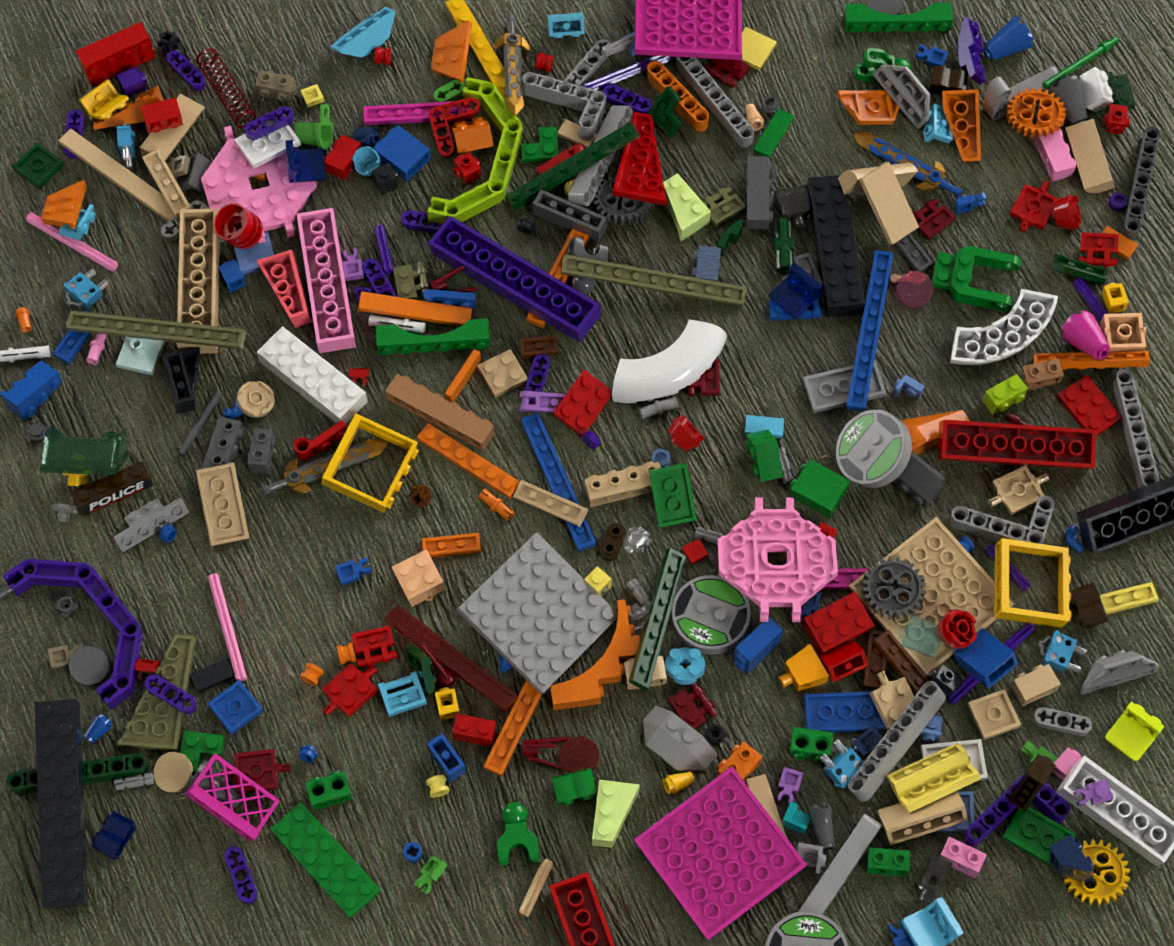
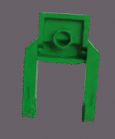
[931,246,1021,312]

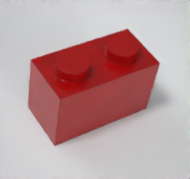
[141,98,183,133]
[324,135,361,180]
[819,640,868,683]
[452,714,497,747]

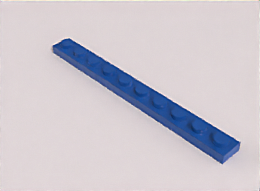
[846,250,893,412]

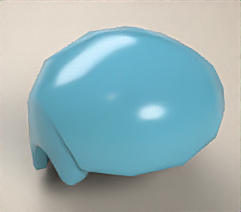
[352,146,381,176]

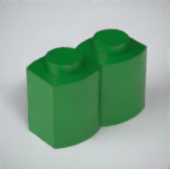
[551,768,597,805]

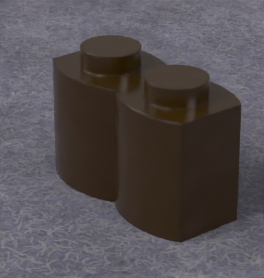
[929,66,968,95]
[1071,582,1109,629]

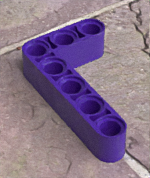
[963,772,1070,847]

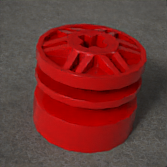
[213,203,263,249]

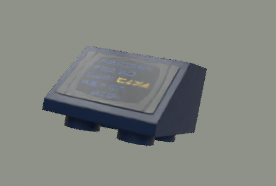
[1048,835,1095,883]

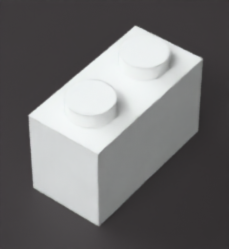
[1077,67,1113,112]

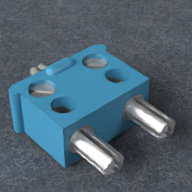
[117,123,136,168]
[64,269,109,310]
[1038,630,1087,673]
[820,739,864,788]

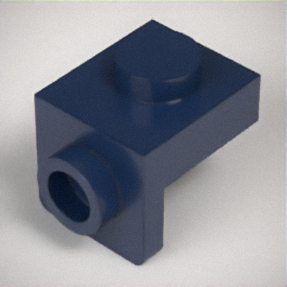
[351,127,381,149]
[852,725,883,756]

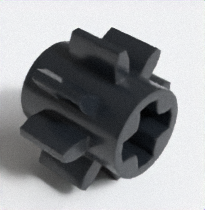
[157,31,180,52]

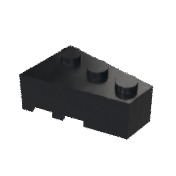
[163,347,200,414]

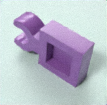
[343,248,364,281]
[777,767,803,805]
[1073,779,1113,806]

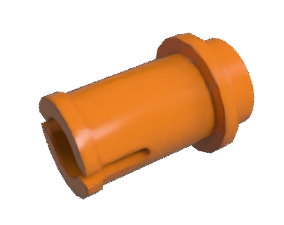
[15,307,32,332]

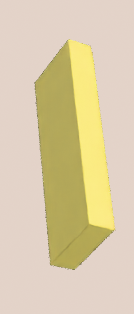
[1100,582,1159,614]

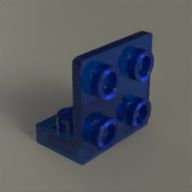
[285,140,326,183]
[769,263,822,319]

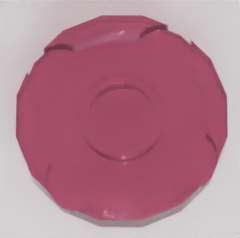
[896,271,933,308]

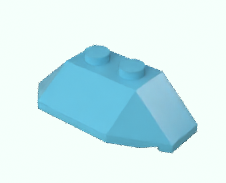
[331,7,395,57]

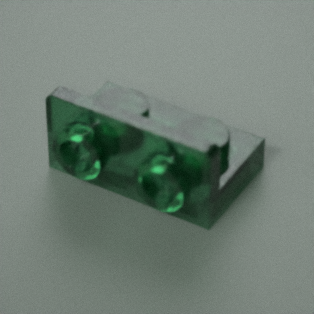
[1107,72,1136,109]

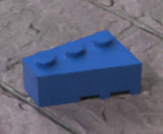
[0,360,62,422]

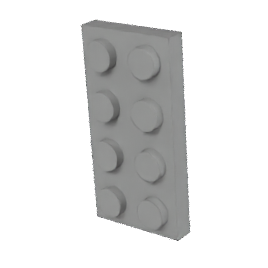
[803,360,886,413]

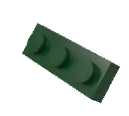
[1051,254,1109,285]

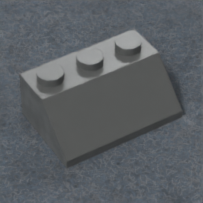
[892,451,945,508]

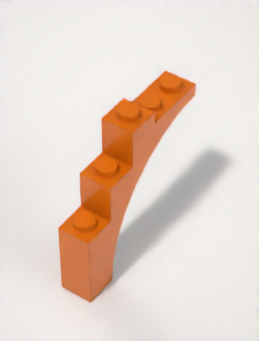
[550,599,640,711]

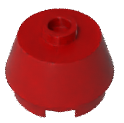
[1052,194,1081,231]
[668,414,705,452]
[937,609,977,648]

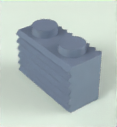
[692,246,721,282]

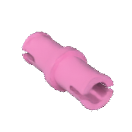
[86,334,107,365]

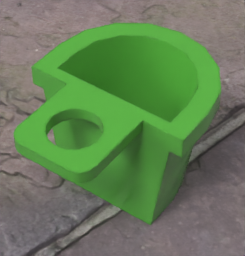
[295,104,333,150]

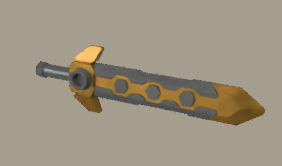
[494,16,530,115]
[262,438,388,494]

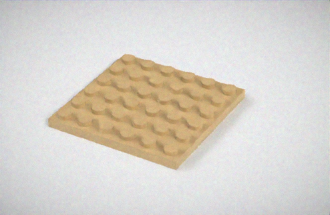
[848,517,1014,676]

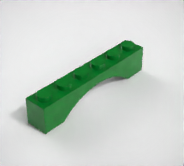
[844,3,953,33]
[376,319,490,355]

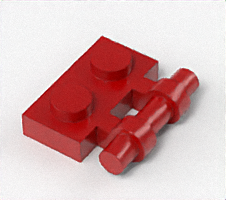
[1079,232,1119,267]
[351,625,397,667]

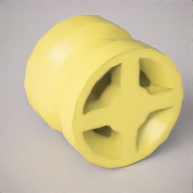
[426,775,450,798]

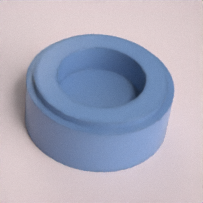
[651,449,671,468]

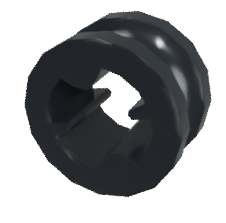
[517,218,536,235]

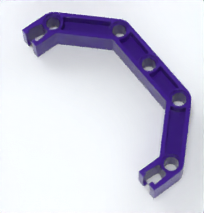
[3,559,143,710]

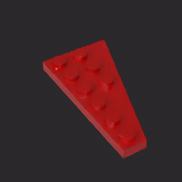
[612,112,667,206]

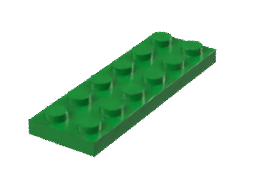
[270,802,381,919]

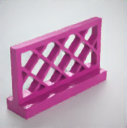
[184,753,280,842]

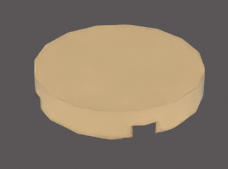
[236,381,275,418]
[154,752,193,792]

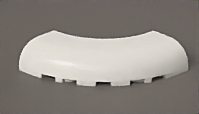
[950,289,1058,365]
[612,319,727,403]

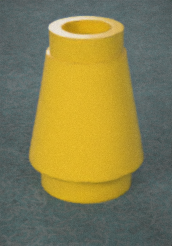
[663,771,695,794]

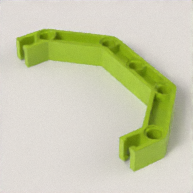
[428,77,522,224]

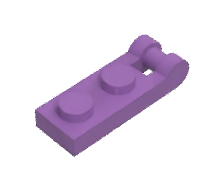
[520,391,565,413]

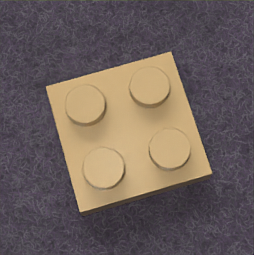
[477,349,528,398]
[967,689,1021,740]

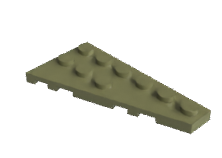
[117,634,196,752]

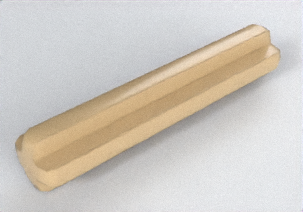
[519,858,553,917]

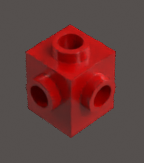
[1102,104,1130,134]
[453,152,481,185]

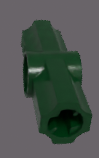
[773,218,793,274]

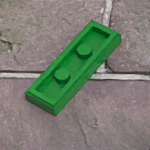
[753,109,794,159]

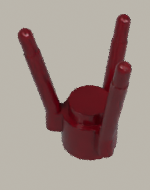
[429,266,477,292]
[416,645,457,689]
[522,737,571,770]

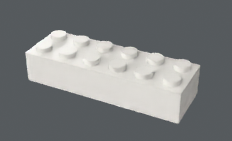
[257,326,368,424]
[1056,756,1174,866]

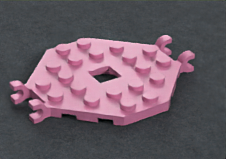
[201,125,317,244]
[718,497,838,622]

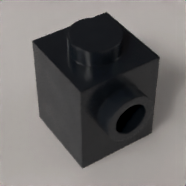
[372,163,399,195]
[927,664,961,699]

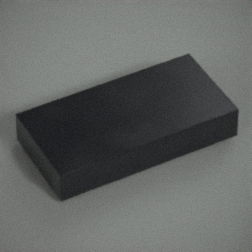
[190,658,235,693]

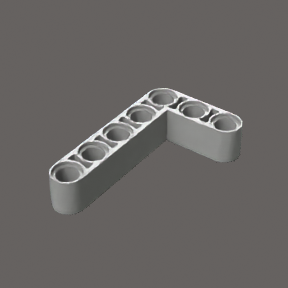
[982,66,1064,121]
[522,72,606,140]
[949,496,1054,544]

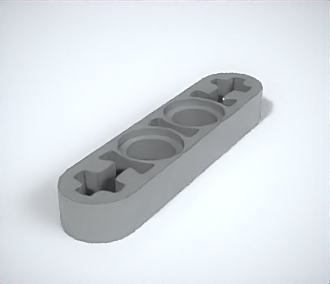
[564,39,610,86]

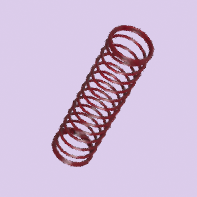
[196,48,256,129]

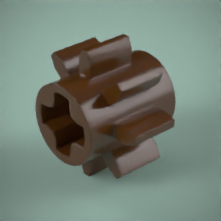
[408,483,434,509]

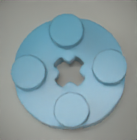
[665,647,705,685]

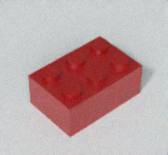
[801,592,875,656]

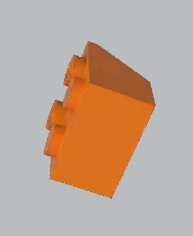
[450,116,494,154]

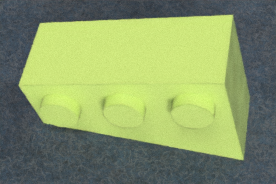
[663,173,711,241]
[592,780,640,848]

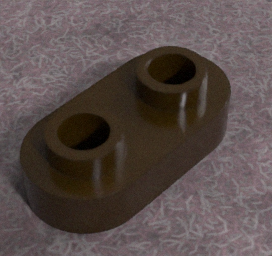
[600,523,626,561]

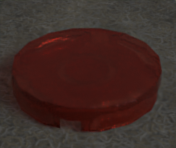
[559,737,599,773]

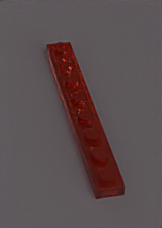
[384,604,518,712]

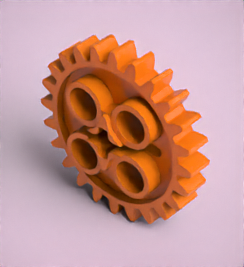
[1006,87,1066,139]

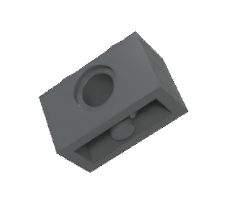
[247,429,276,475]

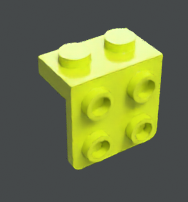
[1105,701,1164,761]

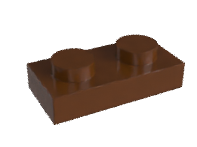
[519,335,559,359]

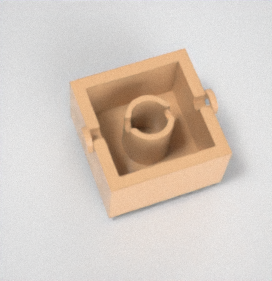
[1100,313,1146,352]
[392,549,446,607]

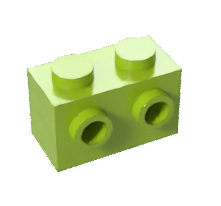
[982,374,1028,415]

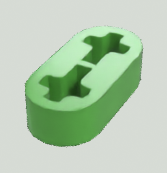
[434,80,465,102]

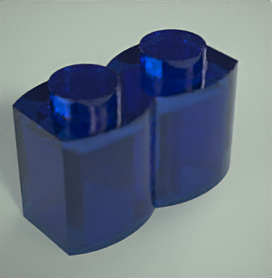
[92,811,137,861]

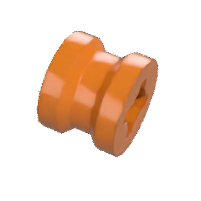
[337,642,356,665]
[299,663,324,686]

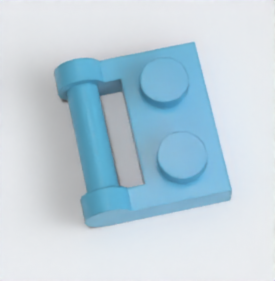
[378,671,427,717]

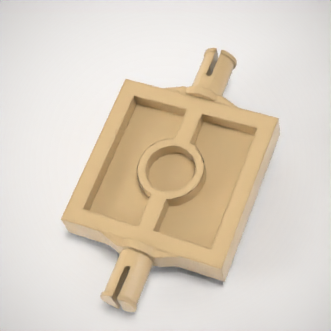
[988,465,1049,515]
[869,671,914,729]

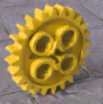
[1064,839,1130,907]

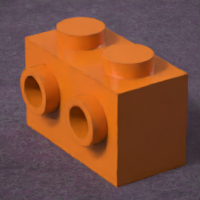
[717,742,763,782]

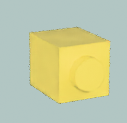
[584,566,612,597]

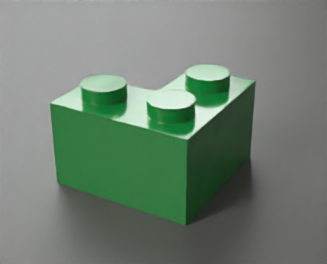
[745,429,783,482]

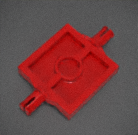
[1009,180,1059,233]
[322,663,378,717]

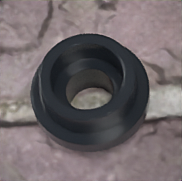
[705,724,725,744]

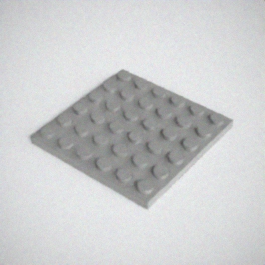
[457,532,618,695]

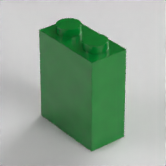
[789,459,850,518]

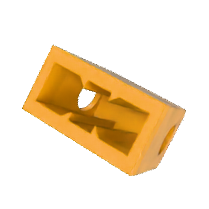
[778,644,829,691]

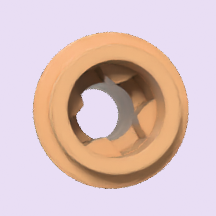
[745,104,764,131]

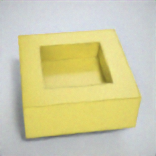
[301,84,324,108]

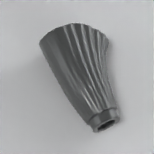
[809,803,834,850]

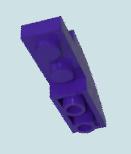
[958,17,985,85]

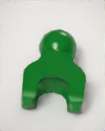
[853,48,911,82]
[497,802,539,866]

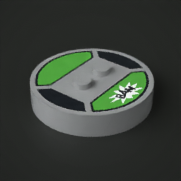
[836,410,912,488]
[671,575,751,655]
[765,911,848,946]

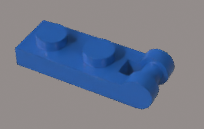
[423,289,476,308]
[769,297,822,320]

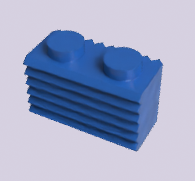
[427,734,466,782]

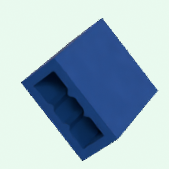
[373,125,431,182]
[733,617,783,674]
[953,628,1018,689]

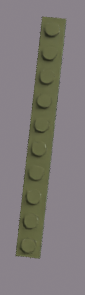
[561,254,747,307]
[66,311,247,350]

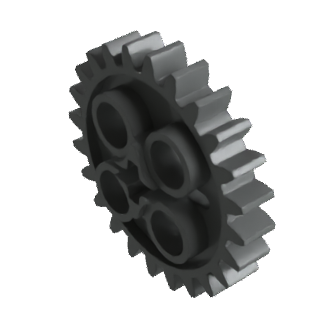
[593,173,652,225]
[862,556,926,620]

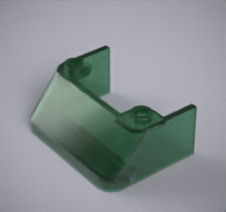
[40,426,128,475]

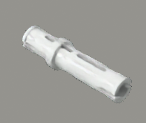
[369,314,426,334]
[0,345,50,363]

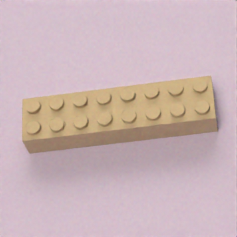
[177,209,220,354]

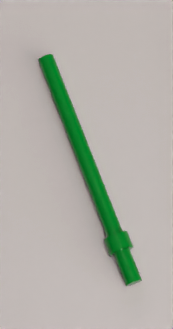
[1042,36,1119,89]

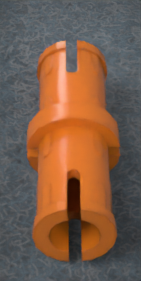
[478,488,515,522]

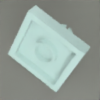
[116,337,164,376]

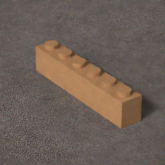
[385,374,495,451]

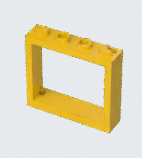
[321,413,419,513]
[995,538,1071,628]

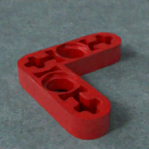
[429,97,480,158]

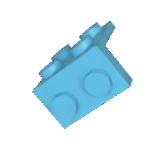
[902,897,964,946]

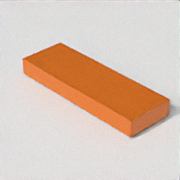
[445,349,481,402]
[421,533,481,558]

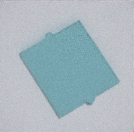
[902,616,942,658]

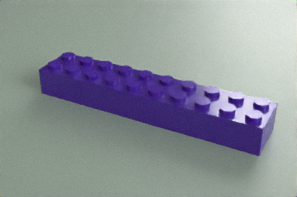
[428,216,602,342]

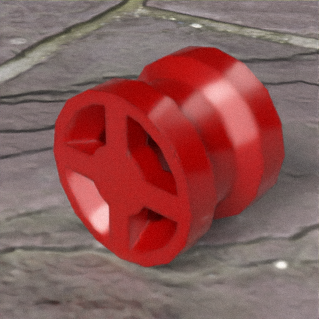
[374,46,391,66]
[535,52,554,73]

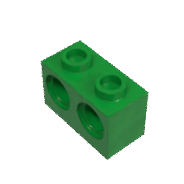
[789,727,833,763]
[305,771,353,811]
[866,847,910,877]

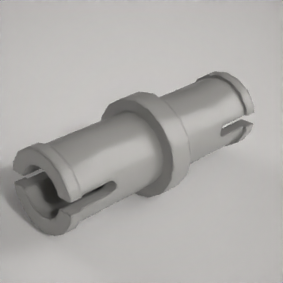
[639,396,679,419]

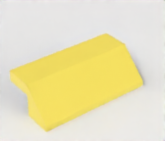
[886,743,981,813]

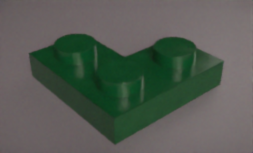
[647,86,683,138]
[405,645,436,695]

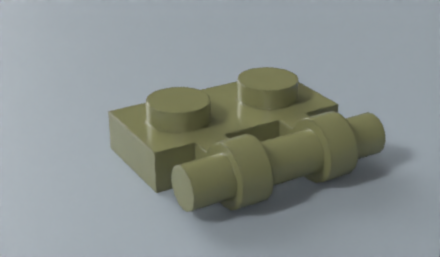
[702,186,746,227]
[393,262,431,300]

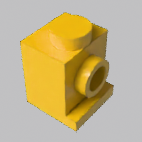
[1101,283,1129,314]
[435,688,460,721]

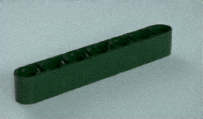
[6,753,149,795]

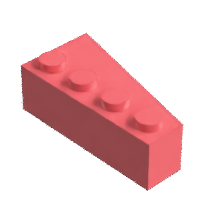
[256,250,313,328]

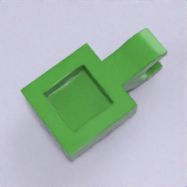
[1020,741,1058,765]
[414,856,447,894]

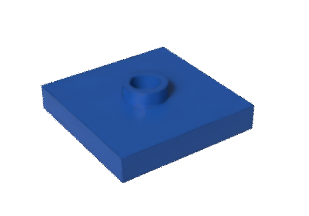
[207,680,264,735]

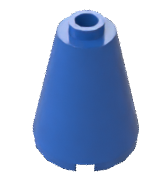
[983,15,1035,61]

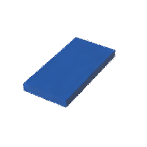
[804,691,887,733]

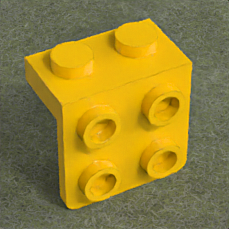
[78,79,129,120]

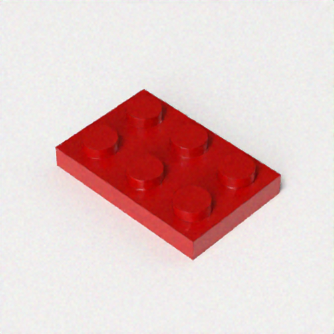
[552,369,612,437]
[1056,375,1123,436]

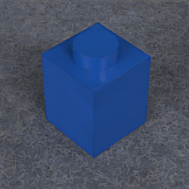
[218,259,246,293]

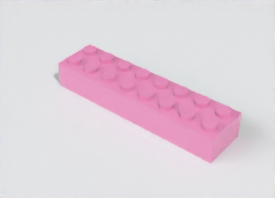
[297,208,356,353]

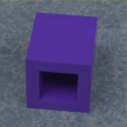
[117,67,147,98]

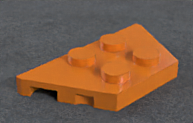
[431,21,472,83]
[837,90,899,125]
[41,180,87,229]

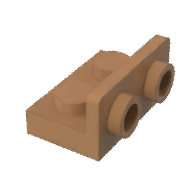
[1022,359,1064,390]

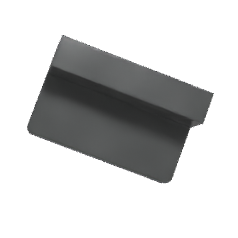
[179,153,212,194]

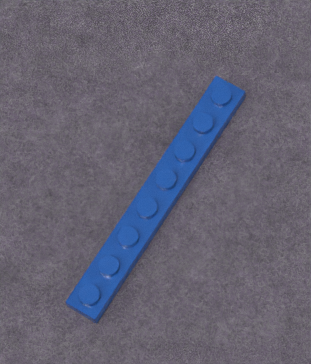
[521,413,596,552]

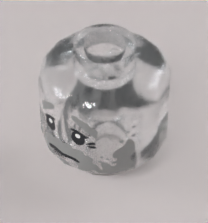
[623,526,651,555]

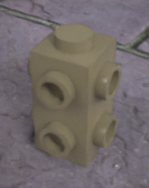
[255,70,298,102]

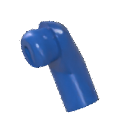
[222,397,243,419]
[1065,525,1085,554]

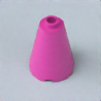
[1062,310,1110,360]

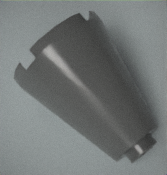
[1047,76,1087,126]
[182,760,240,812]

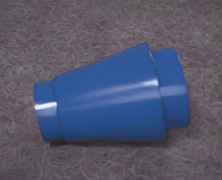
[84,713,113,743]

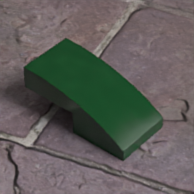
[717,219,744,257]

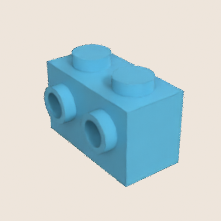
[547,12,585,38]

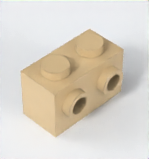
[1011,664,1061,707]

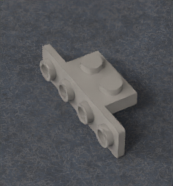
[114,498,189,552]

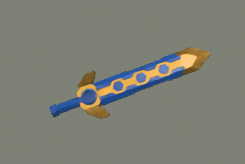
[853,132,963,197]

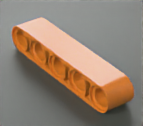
[647,61,709,132]

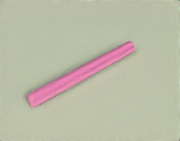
[26,212,118,272]
[208,573,247,681]

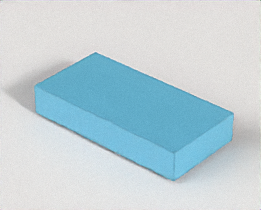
[745,415,784,438]

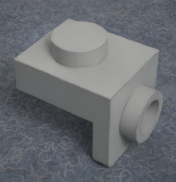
[797,843,826,874]

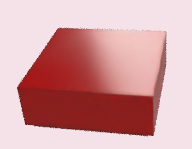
[682,539,709,565]

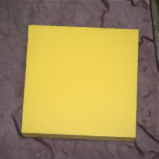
[742,27,777,71]

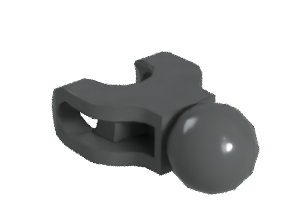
[567,236,608,295]

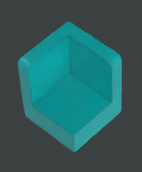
[782,802,811,835]

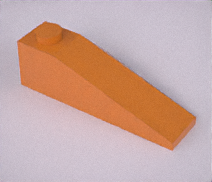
[93,85,164,129]
[942,89,981,162]
[902,410,970,455]

